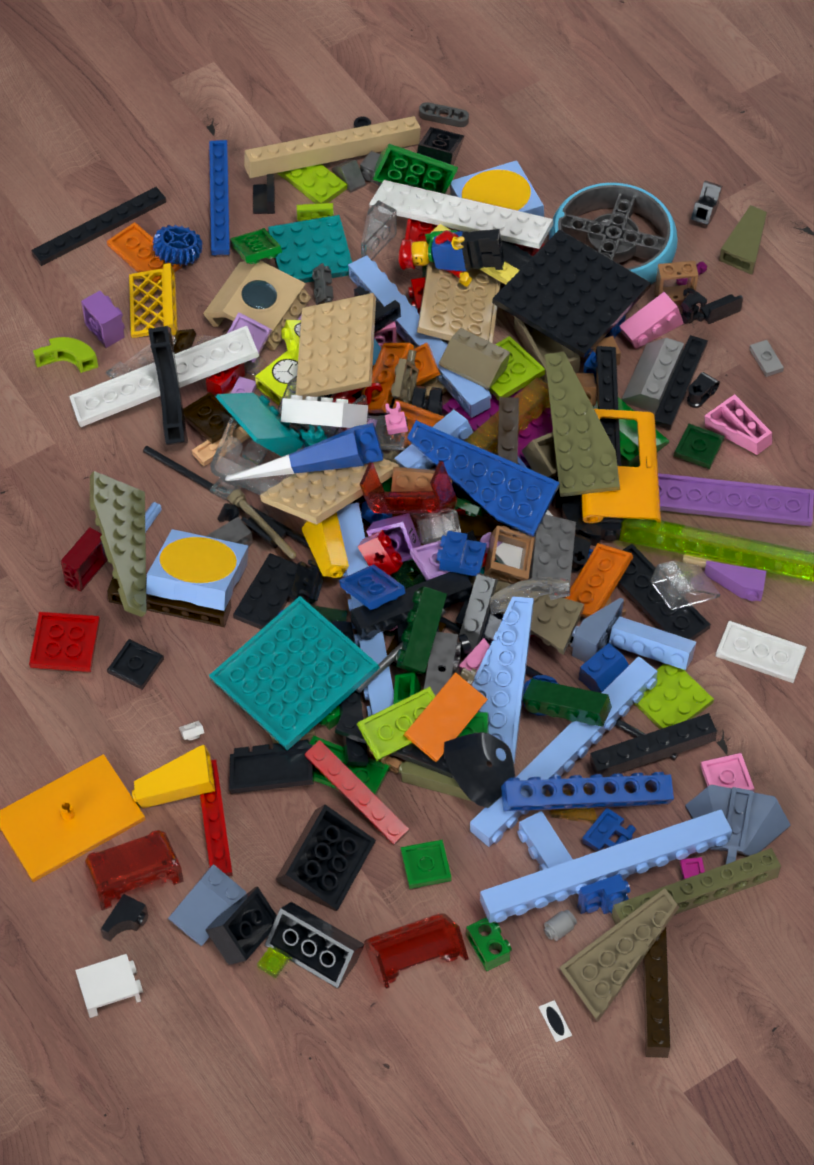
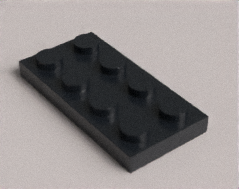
[233,553,297,629]

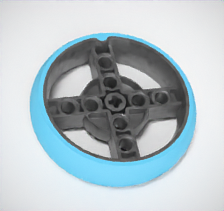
[549,183,678,284]

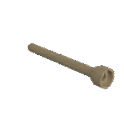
[228,489,296,559]

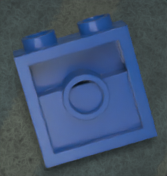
[437,531,487,576]
[577,874,630,914]

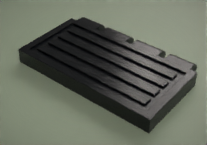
[229,739,314,794]

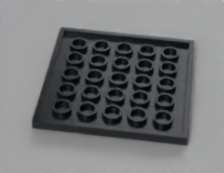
[492,229,651,358]

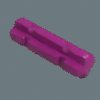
[676,261,707,286]

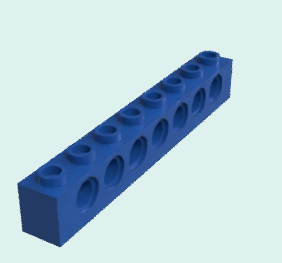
[501,772,674,811]

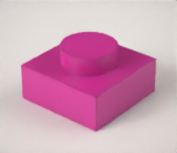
[680,857,705,880]

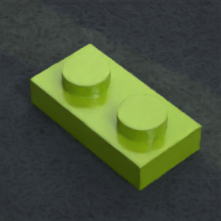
[297,203,334,222]

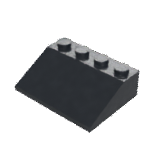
[276,804,376,911]

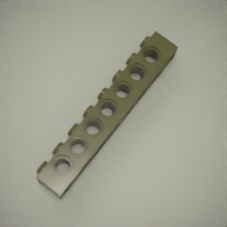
[612,848,781,925]

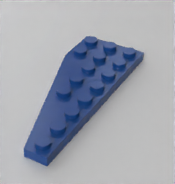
[407,420,560,537]

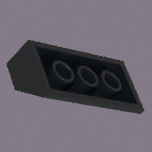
[265,902,365,988]

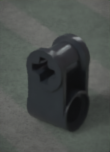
[687,372,720,408]
[571,533,591,573]

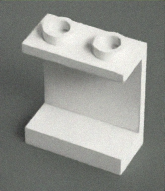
[75,954,143,1018]

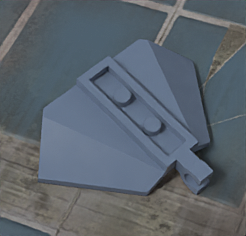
[685,785,791,864]

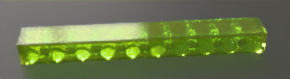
[619,518,814,582]

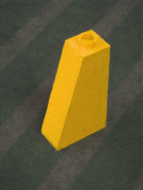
[302,512,349,578]
[132,745,215,809]

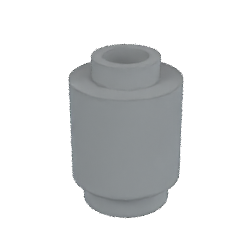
[544,910,577,941]

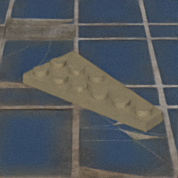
[468,575,584,655]
[559,888,679,1021]

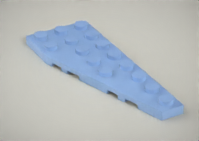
[472,596,534,764]

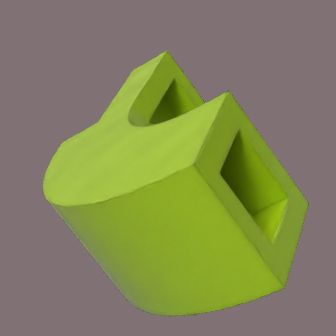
[33,337,98,373]

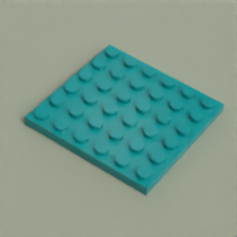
[209,596,380,750]

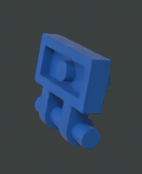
[582,808,636,851]

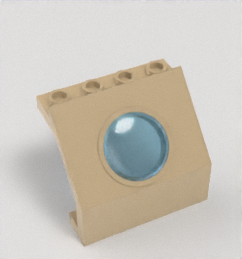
[203,260,311,350]

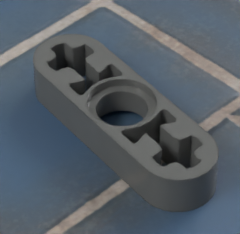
[419,102,469,127]

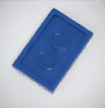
[339,564,406,610]

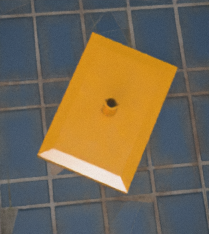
[0,754,146,882]

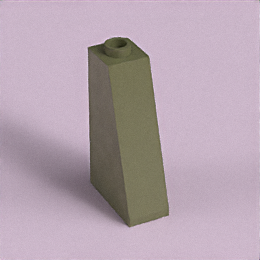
[719,205,767,275]
[399,760,471,801]

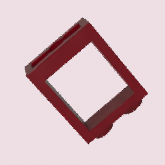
[61,527,108,592]

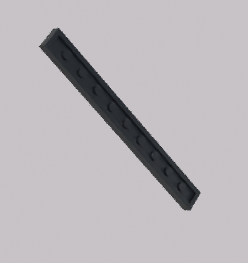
[595,346,623,523]

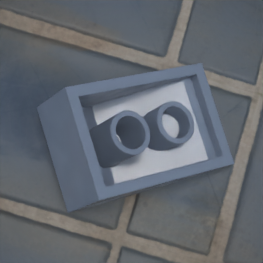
[571,598,624,662]
[168,864,246,946]

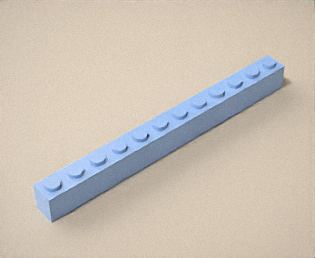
[348,255,492,418]
[337,502,394,717]
[470,656,657,847]
[480,809,732,923]

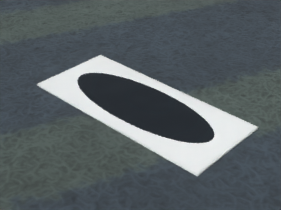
[539,1000,572,1042]

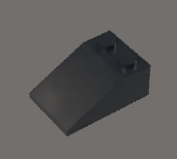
[417,127,464,165]
[206,886,277,965]

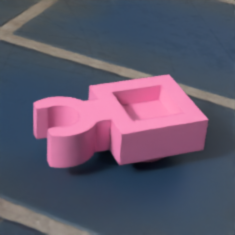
[385,402,408,435]

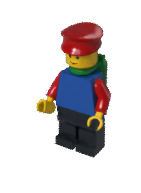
[399,229,505,287]

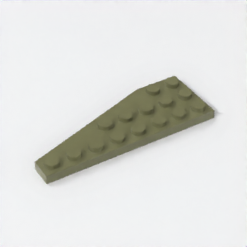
[545,352,620,497]
[90,471,146,617]

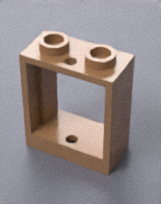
[654,261,698,305]
[484,526,535,587]

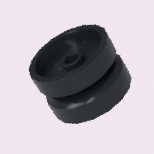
[412,385,443,416]

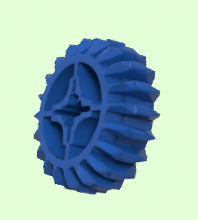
[153,224,202,266]

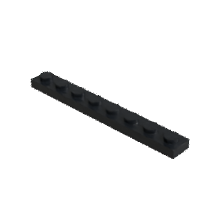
[31,187,166,266]
[331,620,369,767]

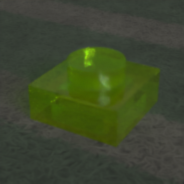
[257,947,288,978]

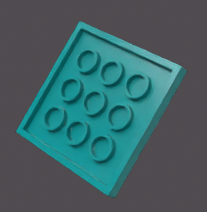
[268,215,352,283]

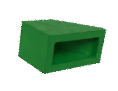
[393,672,421,704]

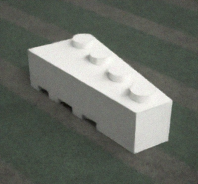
[281,395,368,428]

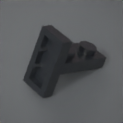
[354,286,401,333]

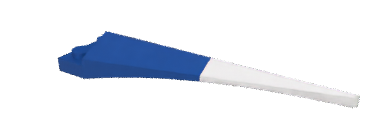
[225,423,384,481]

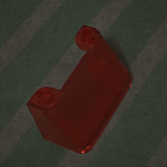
[85,830,184,911]

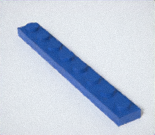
[209,140,230,255]

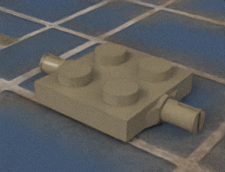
[391,350,419,405]

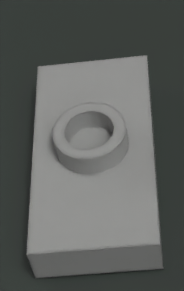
[749,340,784,377]

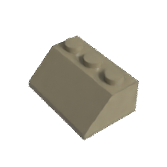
[439,328,510,390]

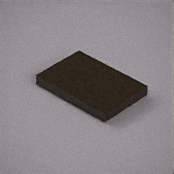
[183,392,241,444]

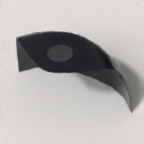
[444,732,515,808]

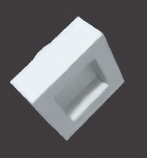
[179,721,204,740]

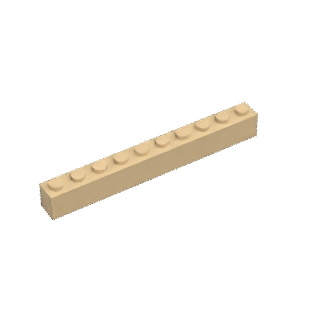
[244,116,421,178]

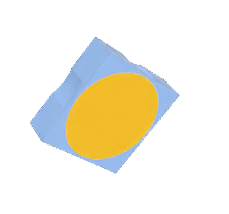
[450,160,544,217]
[146,529,248,611]

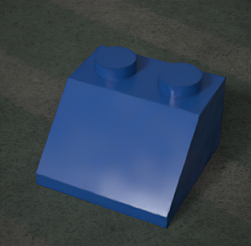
[579,643,629,693]

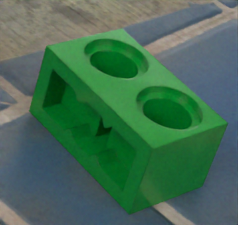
[466,917,512,972]

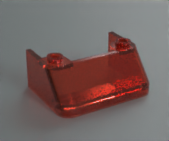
[359,461,457,514]
[364,913,469,989]

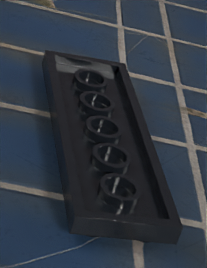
[617,544,711,640]

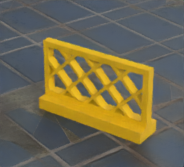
[129,263,178,338]

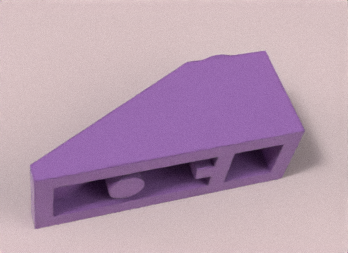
[704,561,766,601]

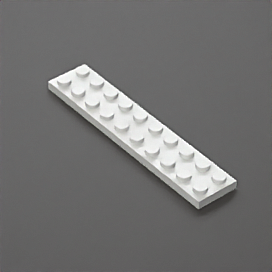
[369,180,553,249]
[69,326,259,427]

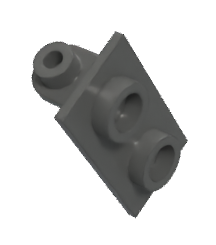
[312,263,334,305]

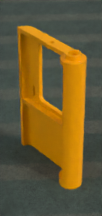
[582,409,661,523]

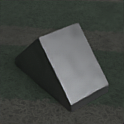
[332,160,366,193]

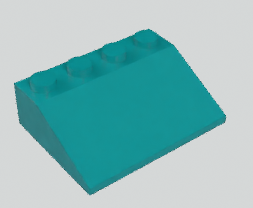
[216,393,304,457]

